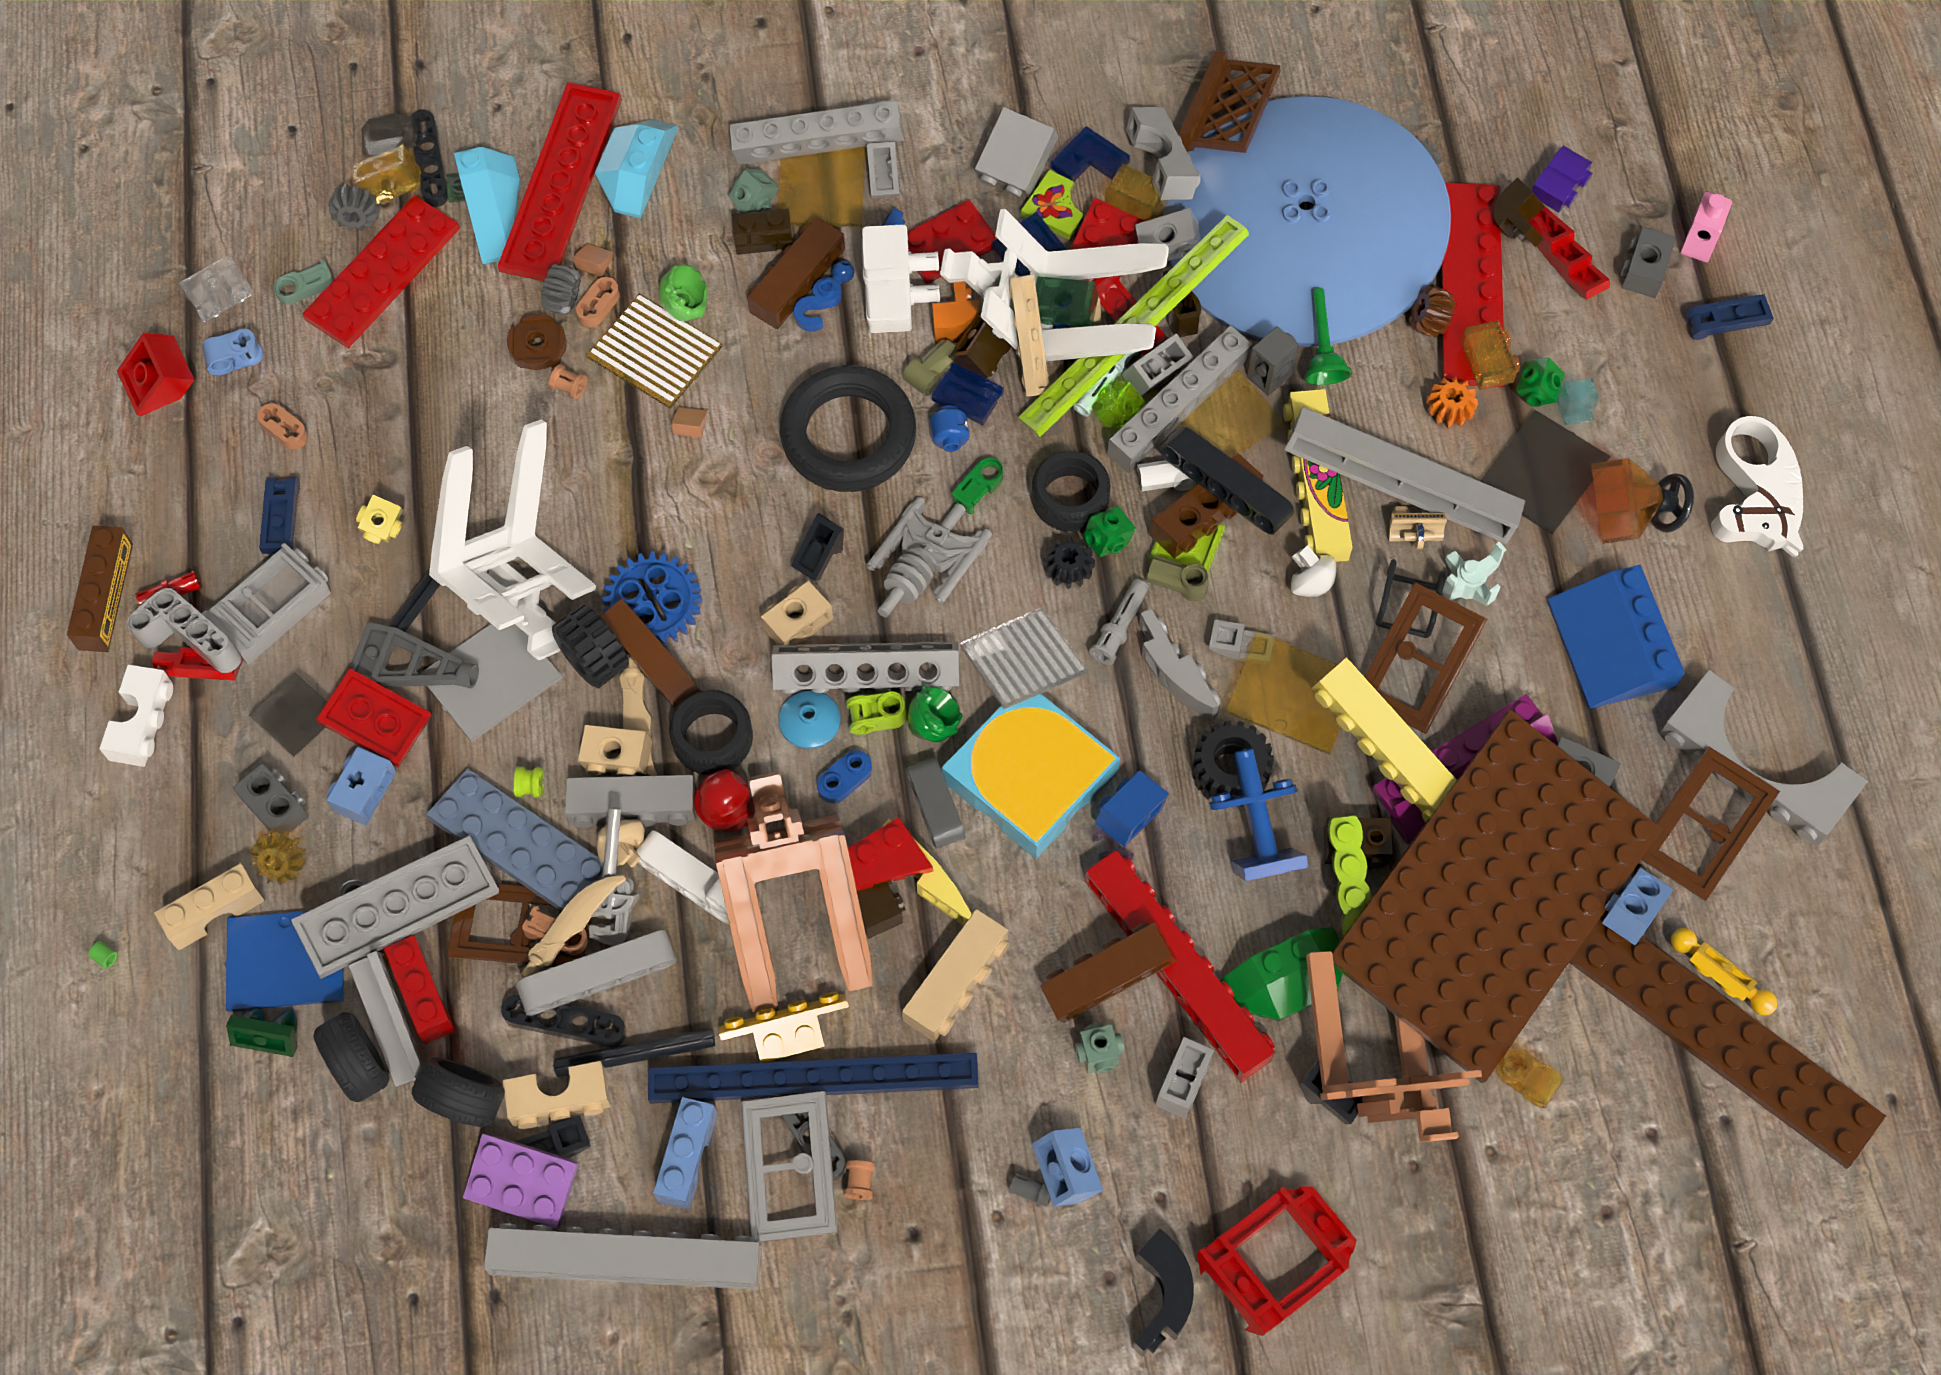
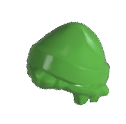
[659,264,708,322]

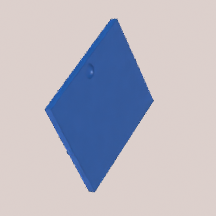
[225,910,344,1012]

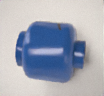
[929,405,970,452]

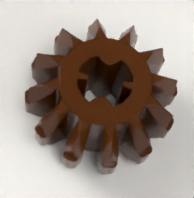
[1409,286,1456,337]

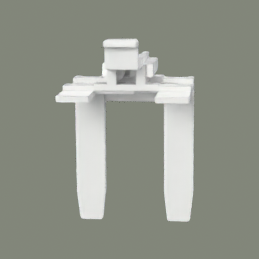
[940,209,1169,361]
[429,419,596,660]

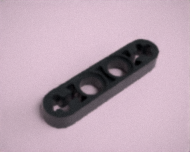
[409,110,449,207]
[501,995,627,1047]

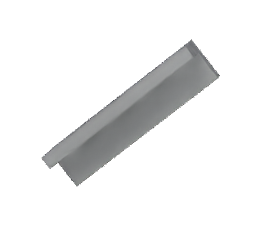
[348,951,423,1087]

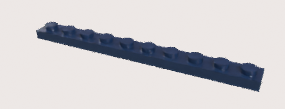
[648,1053,979,1104]

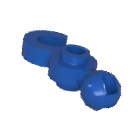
[794,260,854,332]

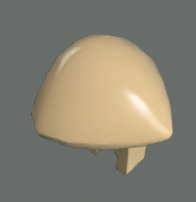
[596,819,645,868]

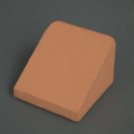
[573,243,614,277]
[671,407,708,438]

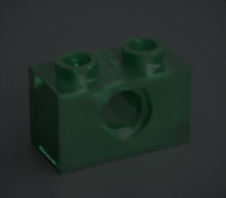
[1036,276,1099,327]

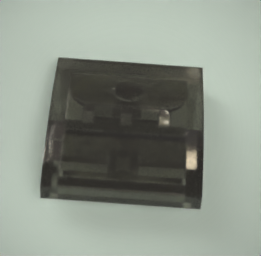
[249,673,327,758]

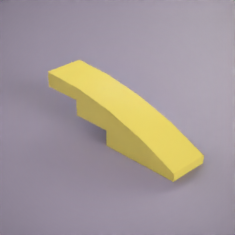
[882,818,972,926]

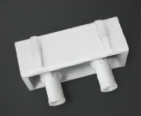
[862,225,940,333]

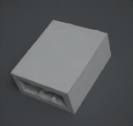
[975,107,1058,198]

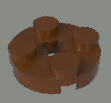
[507,314,567,370]

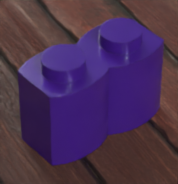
[1532,145,1593,212]

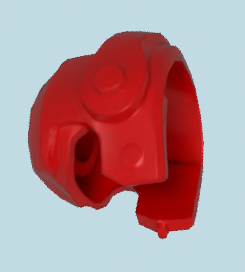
[694,769,755,833]

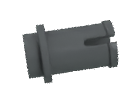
[1009,1172,1051,1207]

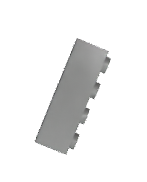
[565,775,696,828]

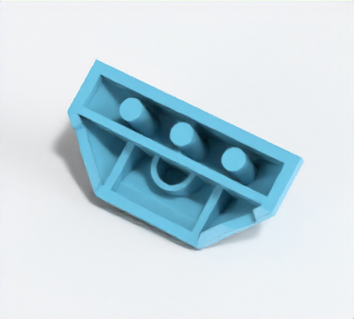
[595,119,678,219]

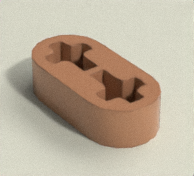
[576,277,620,328]
[257,403,308,450]

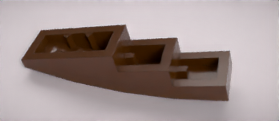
[600,599,701,709]

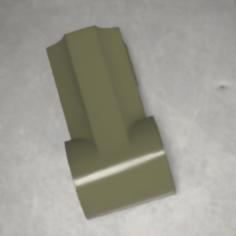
[902,339,956,396]
[1147,556,1208,601]

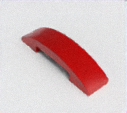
[1081,276,1168,356]

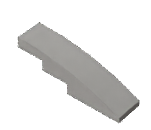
[863,100,900,198]

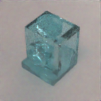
[1557,378,1599,426]

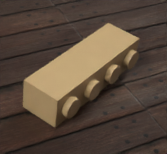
[902,909,1010,1042]

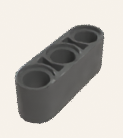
[905,757,966,849]

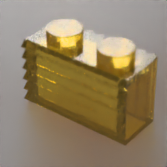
[1105,164,1169,221]
[1462,320,1520,390]

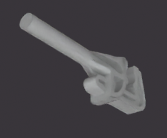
[589,807,639,946]

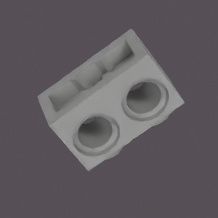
[1156,1037,1214,1119]

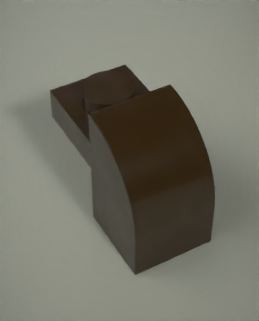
[1494,177,1545,247]

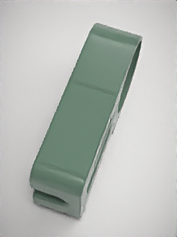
[273,260,334,305]

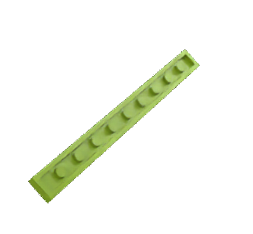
[1018,215,1250,437]

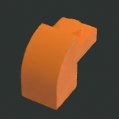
[932,281,979,344]

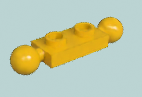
[1670,927,1777,1016]

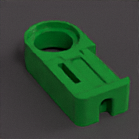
[952,458,1003,514]

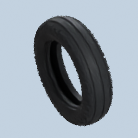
[780,365,916,492]

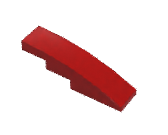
[1529,206,1610,300]

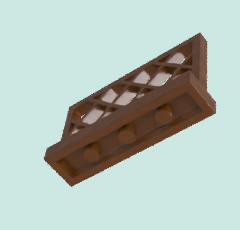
[1179,51,1281,153]

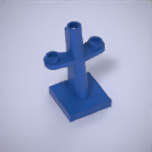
[1209,748,1309,881]

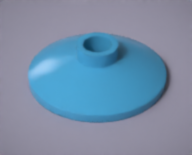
[779,691,841,749]

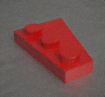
[818,817,934,891]

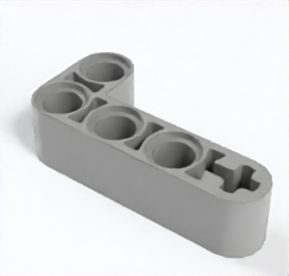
[127,588,241,673]

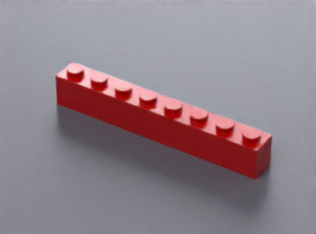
[1085,850,1275,1083]

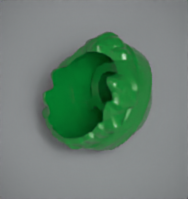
[908,685,963,743]

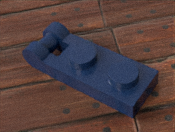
[1684,294,1774,340]
[259,476,300,554]

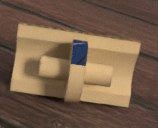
[1388,506,1447,550]

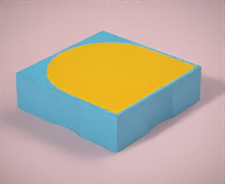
[942,681,1120,859]

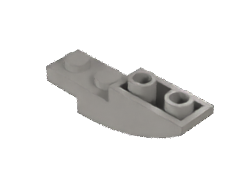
[1139,608,1220,720]

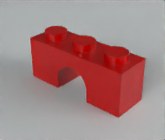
[383,935,456,1045]

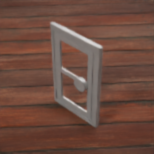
[741,1091,838,1242]

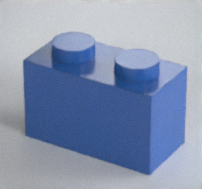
[1095,770,1169,847]

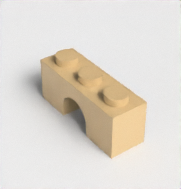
[154,863,265,950]
[503,1061,611,1129]

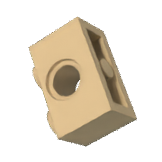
[761,581,833,645]
[578,725,653,777]

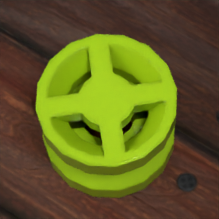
[514,766,544,798]

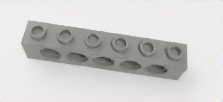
[730,100,904,165]
[1107,325,1252,473]
[772,642,959,693]

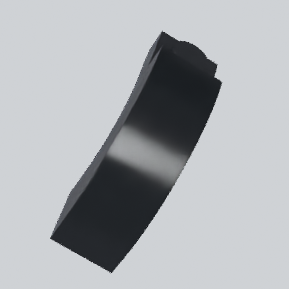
[1132,1229,1194,1357]

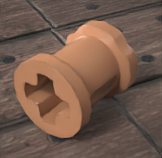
[549,364,588,400]
[843,1160,876,1200]

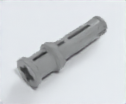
[1089,579,1150,665]

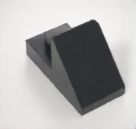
[791,513,844,581]
[1300,1057,1363,1125]

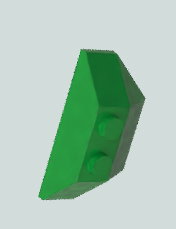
[1219,927,1343,1021]

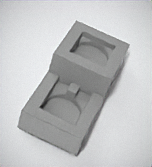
[1209,619,1275,667]

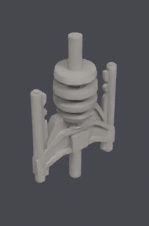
[866,497,992,617]

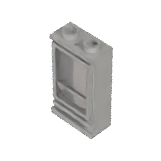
[202,543,331,665]

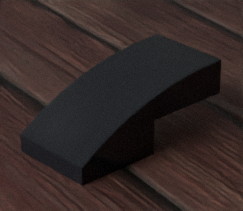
[516,1115,591,1158]

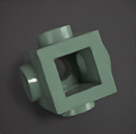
[728,169,780,213]
[1075,1023,1125,1074]

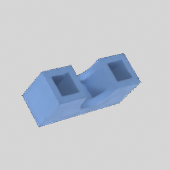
[653,1097,718,1210]

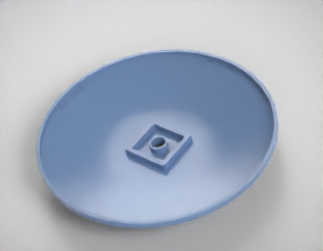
[1163,96,1451,347]

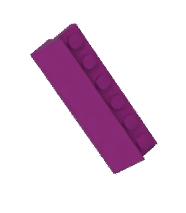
[1372,694,1558,845]

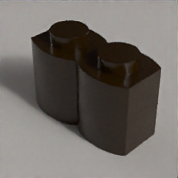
[1163,270,1201,338]

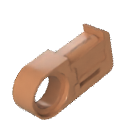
[522,906,588,956]

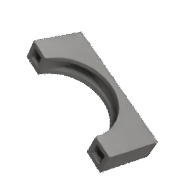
[1660,670,1868,847]

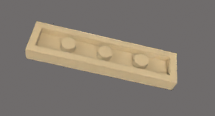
[1009,274,1050,396]

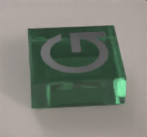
[446,173,466,203]

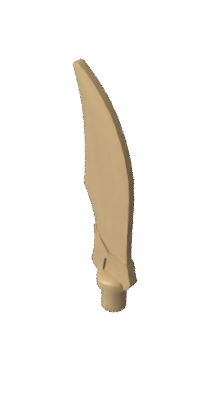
[619,655,658,776]
[521,875,626,977]

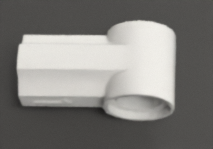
[1137,460,1197,492]

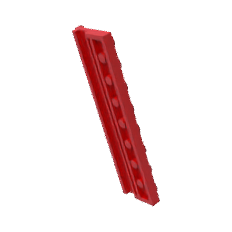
[1441,183,1505,387]

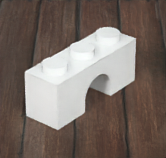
[99,665,173,767]

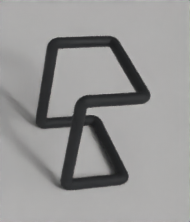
[1375,559,1446,638]

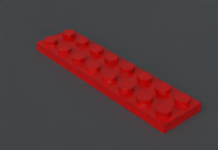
[498,82,622,282]

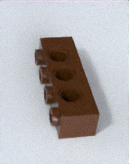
[1149,453,1264,559]

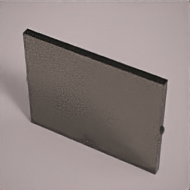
[1480,410,1611,535]

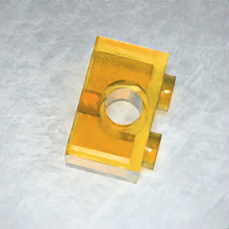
[353,145,421,204]

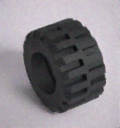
[552,604,629,689]
[1192,721,1274,808]

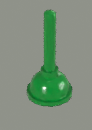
[1304,288,1352,385]

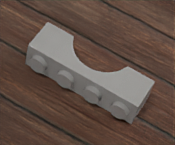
[1126,107,1200,200]

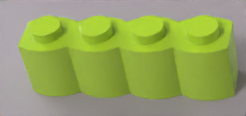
[1328,815,1371,937]

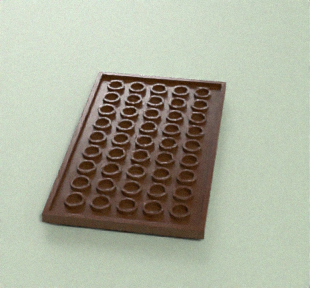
[1332,710,1662,1083]

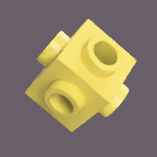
[356,495,403,545]

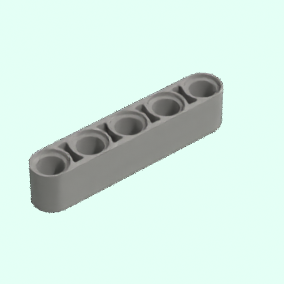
[515,930,677,1015]

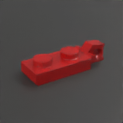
[151,647,243,681]

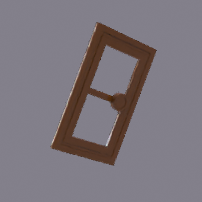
[1365,582,1488,734]
[1641,746,1780,901]
[447,883,591,967]

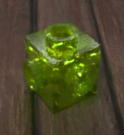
[1091,381,1145,428]

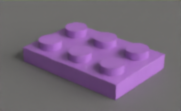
[463,1132,579,1229]

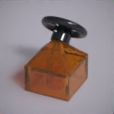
[1591,458,1694,544]

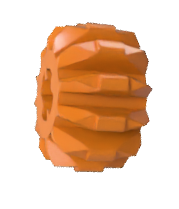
[1426,377,1478,429]

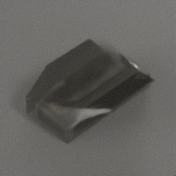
[362,113,418,158]

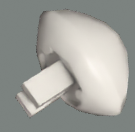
[1291,546,1336,597]

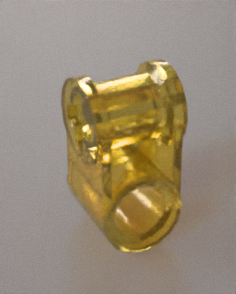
[1496,1048,1564,1108]

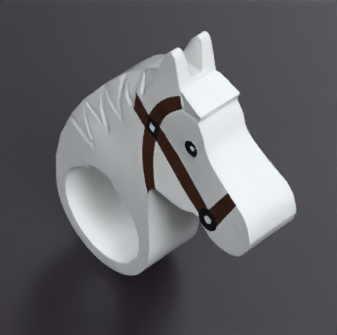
[1711,416,1803,557]

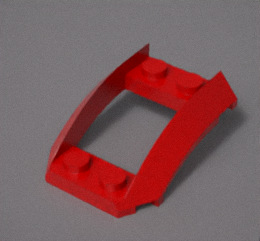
[1197,1186,1357,1336]

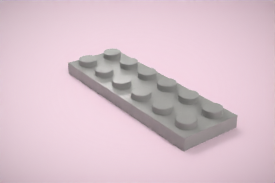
[291,835,499,979]

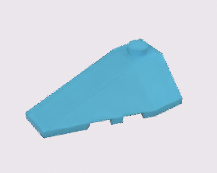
[454,147,521,264]

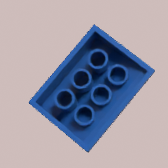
[1547,564,1685,709]

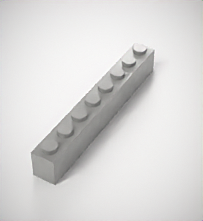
[1285,407,1525,544]
[484,1223,762,1290]

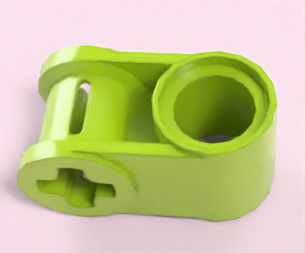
[846,691,907,735]

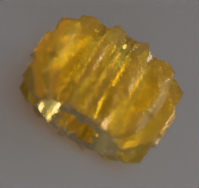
[250,829,306,885]

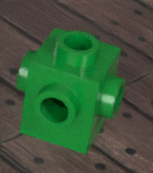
[1516,357,1565,407]
[1082,506,1136,558]

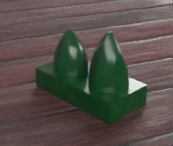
[226,1008,298,1057]

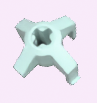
[1442,542,1507,606]

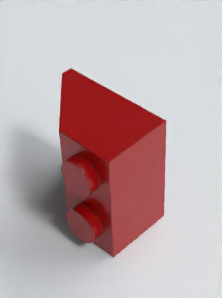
[117,332,194,416]

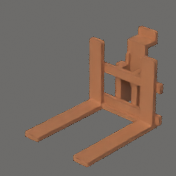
[1306,951,1482,1142]

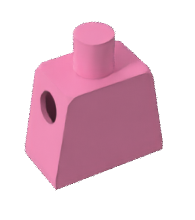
[1680,192,1732,263]

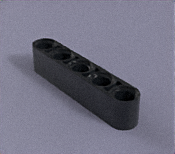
[1160,426,1295,535]

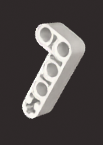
[636,830,730,925]

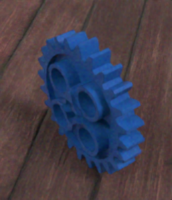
[602,551,703,647]

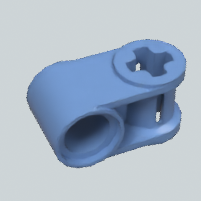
[202,329,263,376]

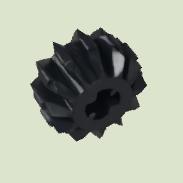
[1043,536,1095,590]

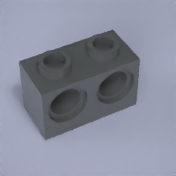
[232,763,308,841]

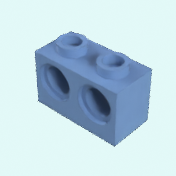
[1602,867,1674,945]

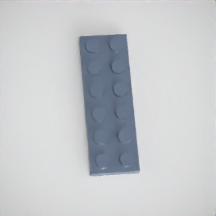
[426,769,604,912]

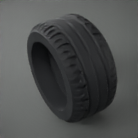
[1031,450,1111,532]
[669,690,753,775]
[313,1012,390,1102]
[411,1057,505,1127]

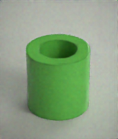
[88,941,118,969]

